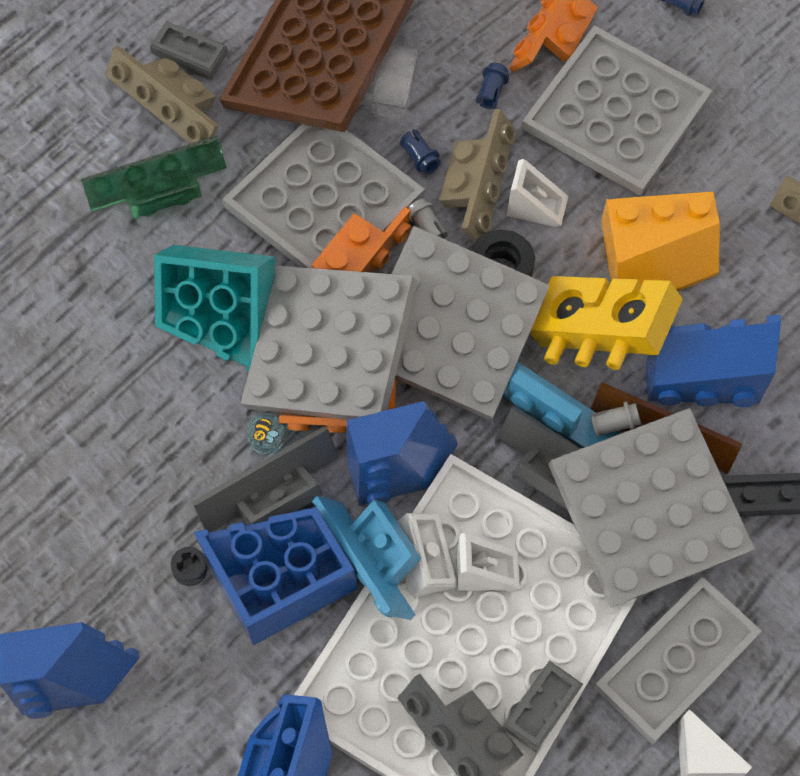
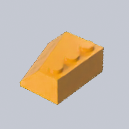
[601,191,720,291]

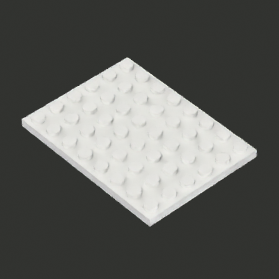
[294,454,637,776]

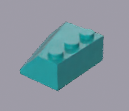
[154,245,275,371]

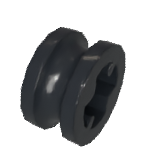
[171,547,207,586]

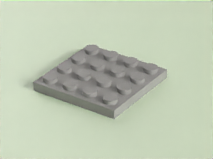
[521,25,713,196]
[222,124,425,268]
[392,226,550,421]
[240,266,417,420]
[548,408,755,608]

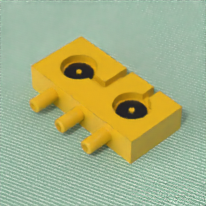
[530,276,683,370]

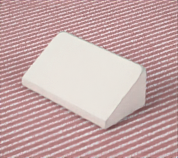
[397,513,458,596]

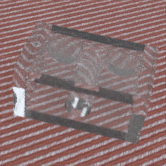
[360,45,419,127]

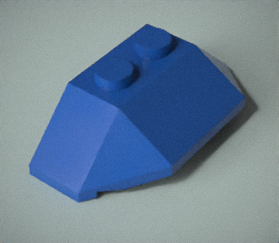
[238,694,332,776]

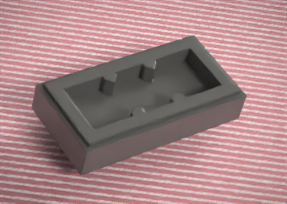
[150,21,228,79]
[502,660,583,753]

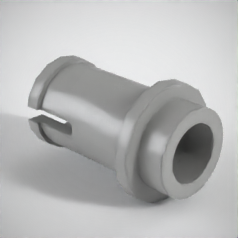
[408,199,448,239]
[591,401,641,437]

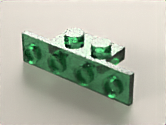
[81,135,226,219]

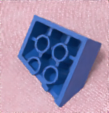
[646,314,781,407]
[347,401,458,506]
[194,507,358,646]
[0,622,139,719]

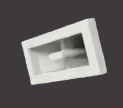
[507,159,568,227]
[456,533,520,591]
[677,710,752,776]

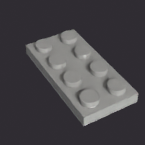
[594,577,762,745]

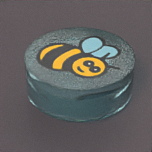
[246,414,285,454]

